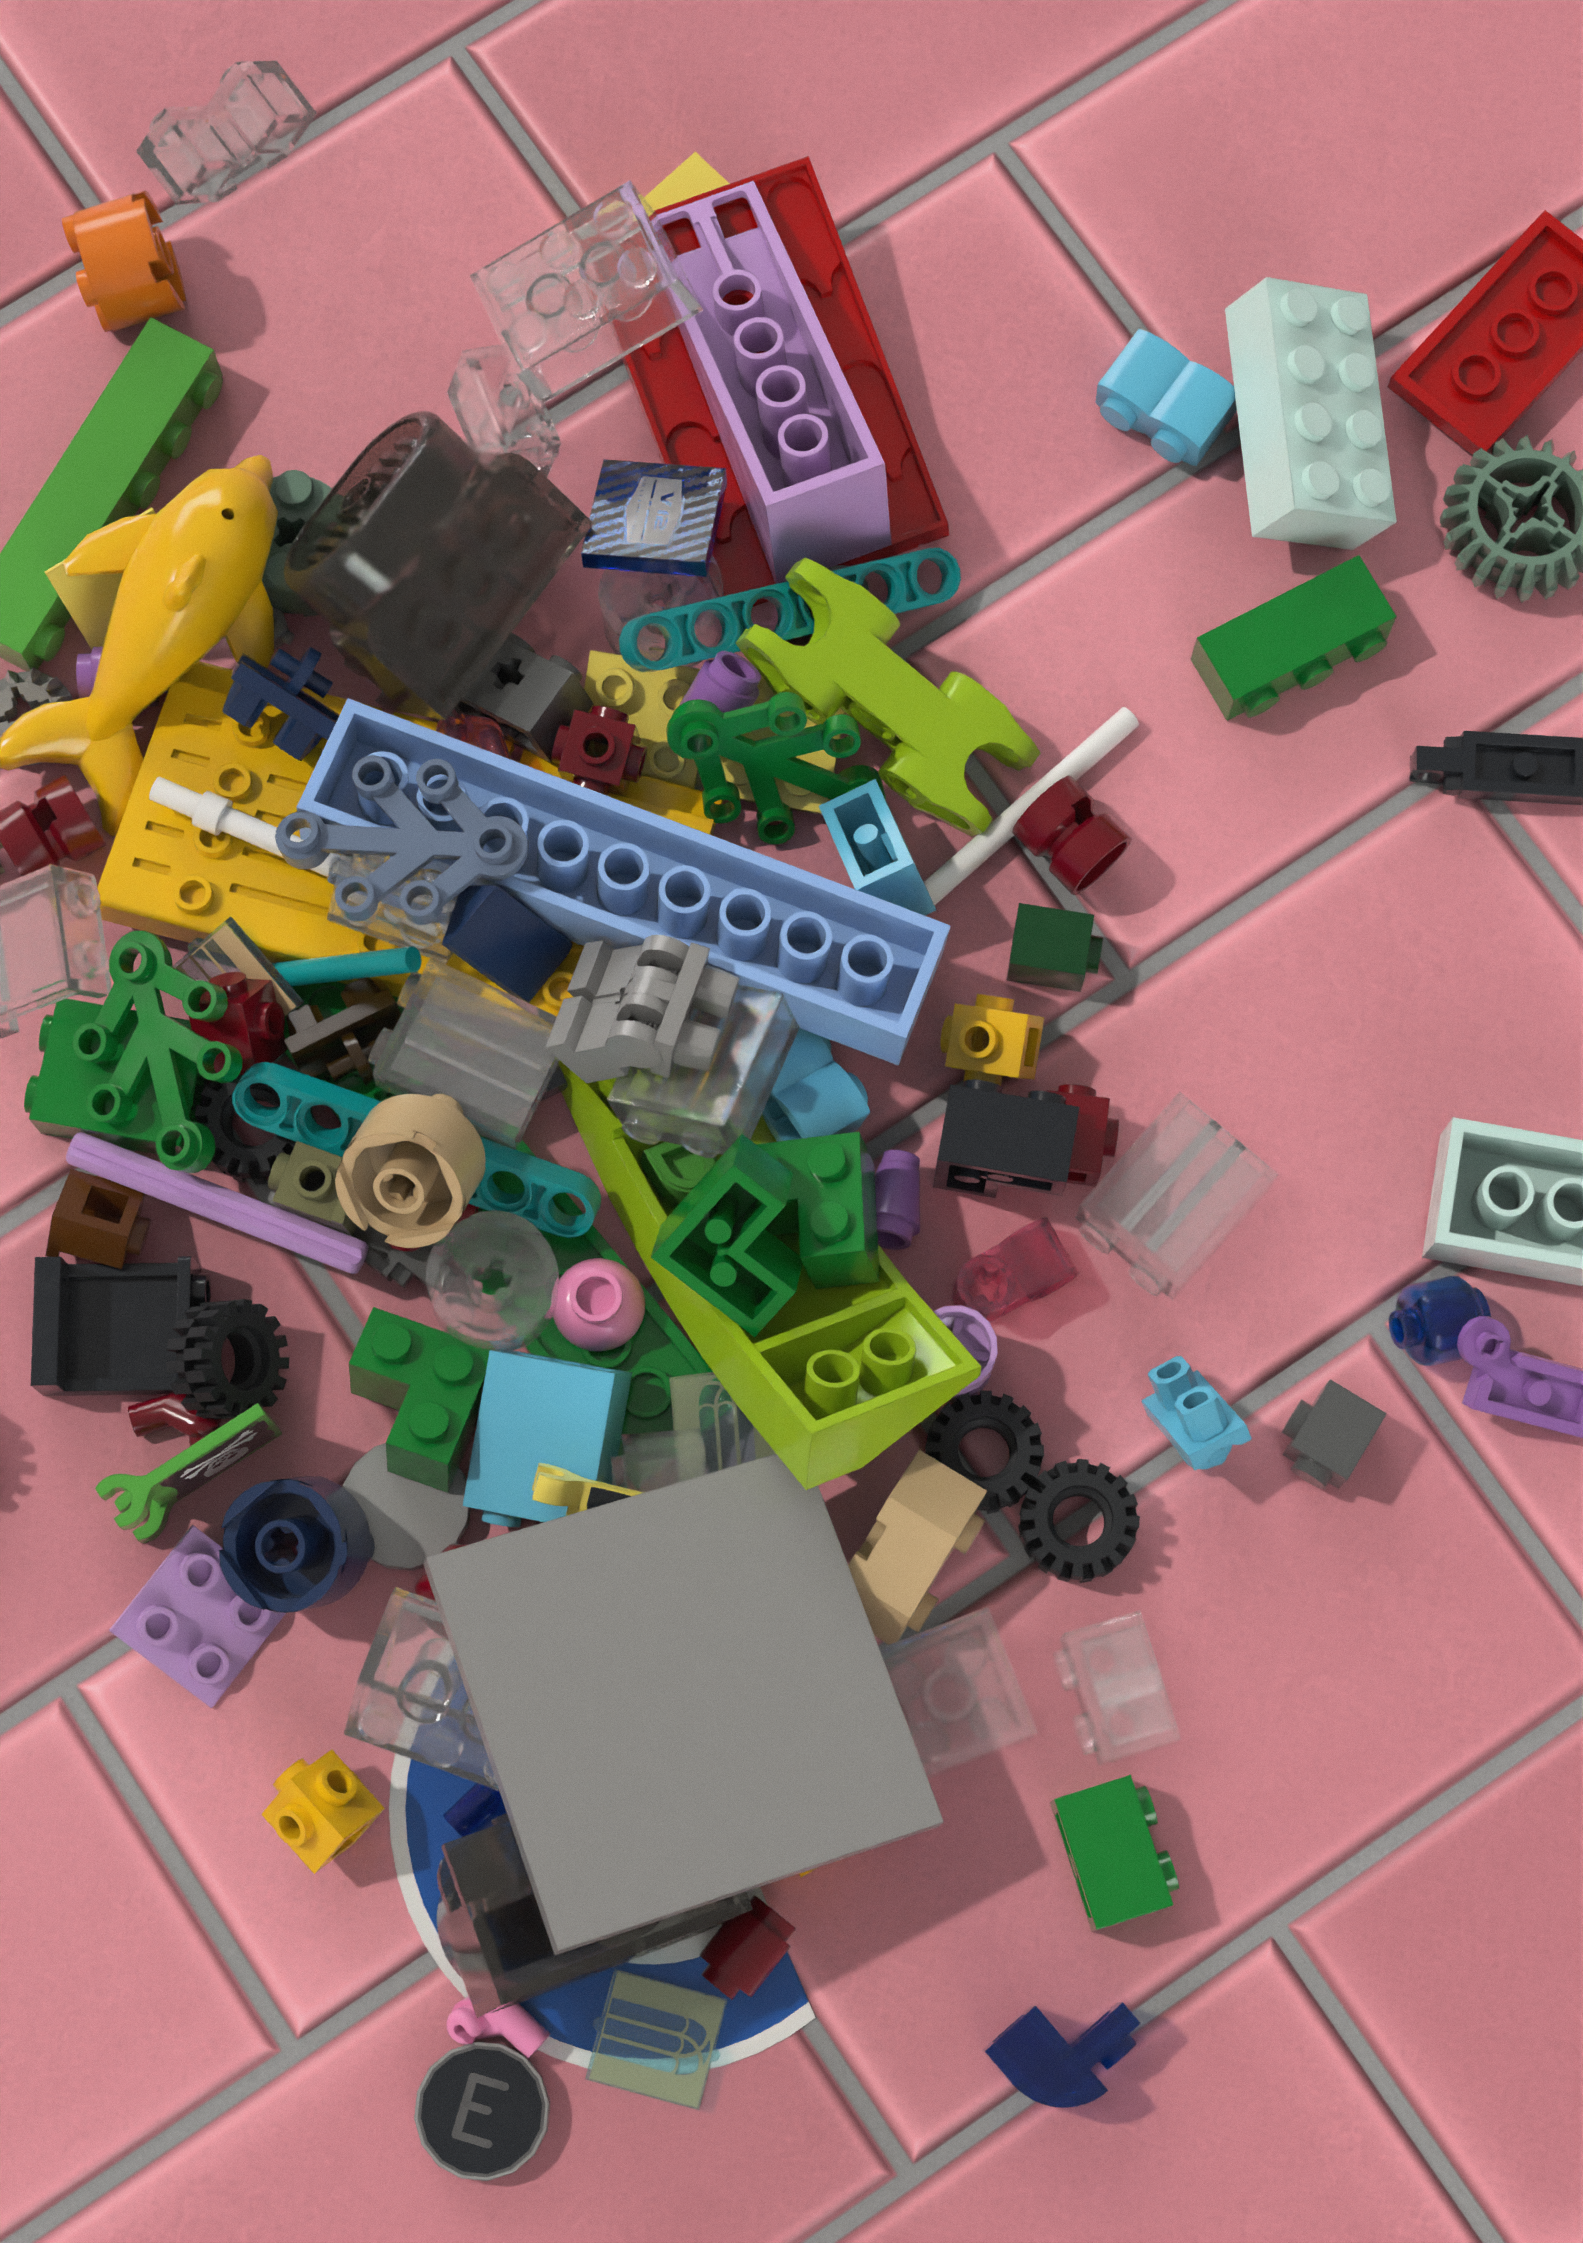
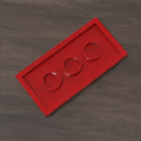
[1387,210,1583,455]

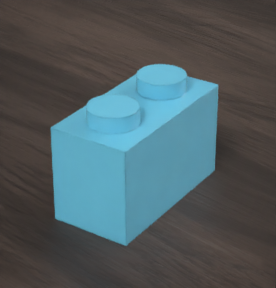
[819,779,936,915]

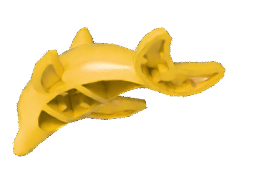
[0,455,278,836]

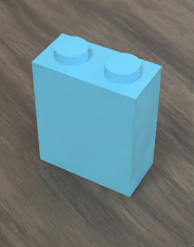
[463,1349,632,1527]

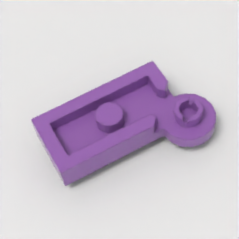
[1457,1316,1583,1438]

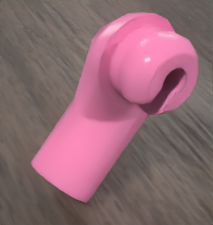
[447,1992,551,2059]

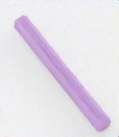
[66,1132,368,1274]

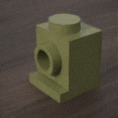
[268,1141,357,1237]

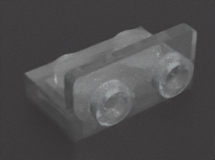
[327,853,458,964]

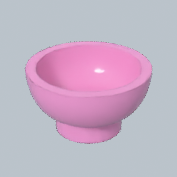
[552,1258,645,1351]

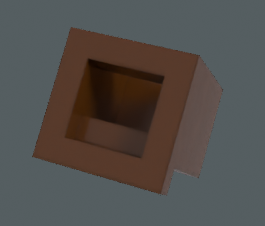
[45,1169,151,1269]

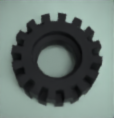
[195,1075,316,1184]
[166,1299,290,1419]
[925,1390,1044,1514]
[1018,1459,1140,1583]

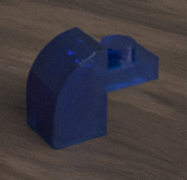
[982,2002,1141,2108]

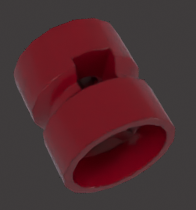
[0,774,106,888]
[1012,775,1132,895]

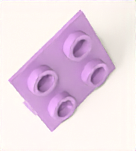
[109,1525,286,1708]

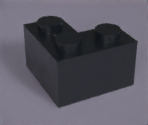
[933,1079,1080,1198]

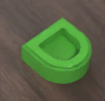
[640,1129,717,1203]

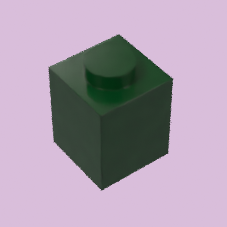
[1006,903,1103,992]

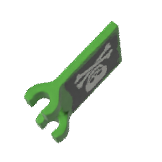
[95,1403,282,1543]

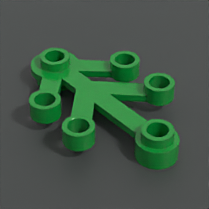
[666,692,886,844]
[73,931,242,1173]

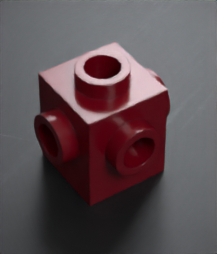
[552,706,647,797]

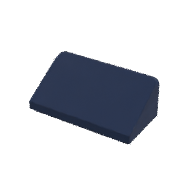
[442,885,573,1003]

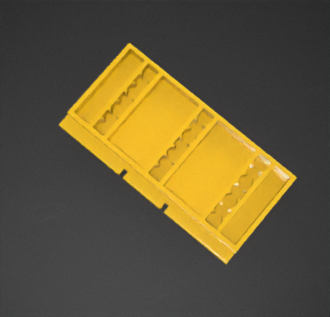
[93,661,723,1037]

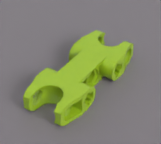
[736,557,1041,837]

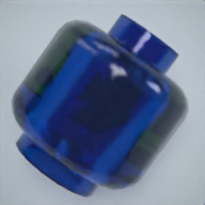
[1389,1276,1491,1366]

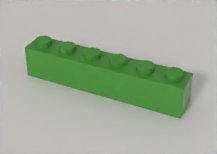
[0,317,223,672]

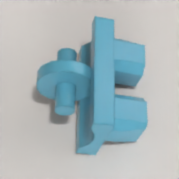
[1141,1356,1252,1470]

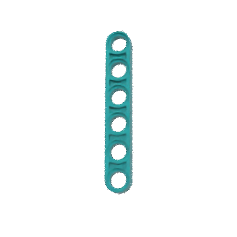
[619,548,961,672]
[232,1062,601,1238]

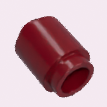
[699,1895,796,2000]

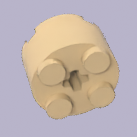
[335,1094,486,1248]

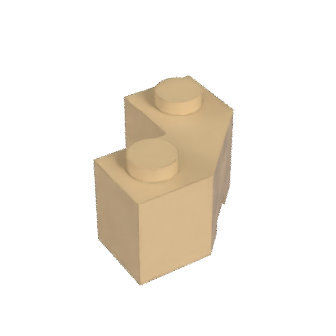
[848,1450,987,1648]

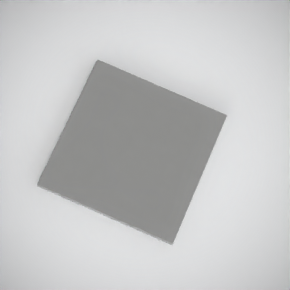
[423,1454,944,1955]

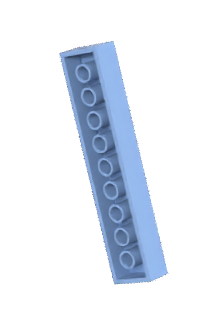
[296,698,951,1066]

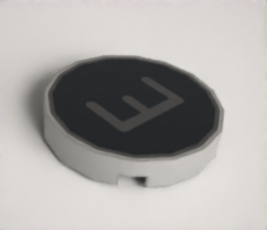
[414,2042,550,2181]

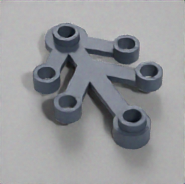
[275,755,529,925]

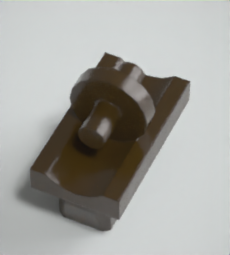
[284,978,411,1087]

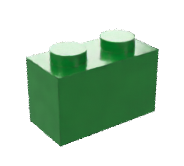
[1050,1775,1179,1931]

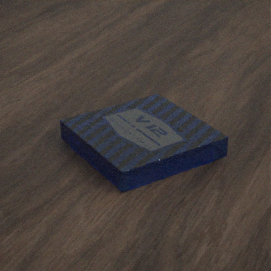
[581,459,727,577]

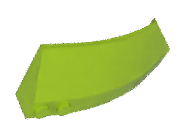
[555,1057,982,1490]

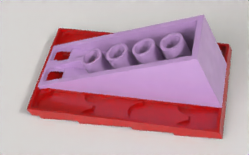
[579,156,949,607]

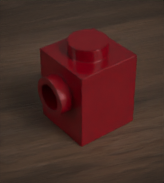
[189,972,288,1075]
[1046,1084,1119,1187]

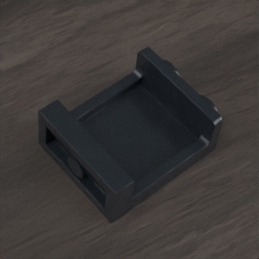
[31,1256,211,1396]

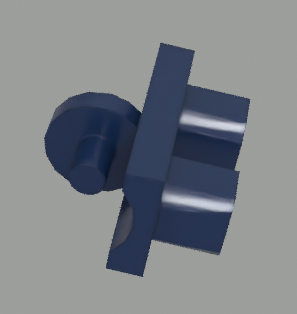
[223,647,340,761]

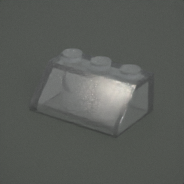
[344,1587,499,1791]

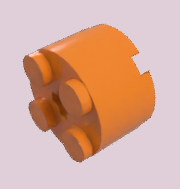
[62,190,186,332]

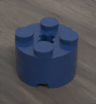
[219,1476,375,1613]

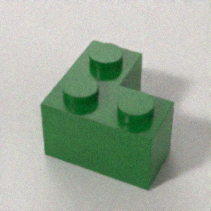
[756,1131,880,1289]
[651,1134,802,1337]
[349,1307,495,1493]

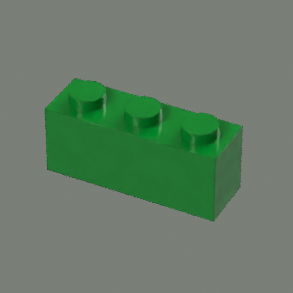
[1191,555,1397,721]

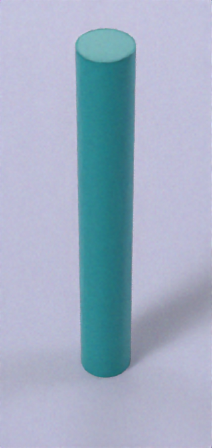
[261,946,422,988]

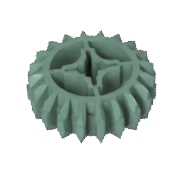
[1440,435,1583,603]

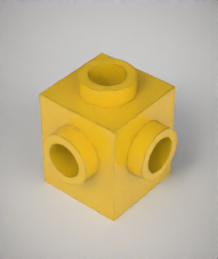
[940,994,1044,1086]
[261,1749,385,1874]

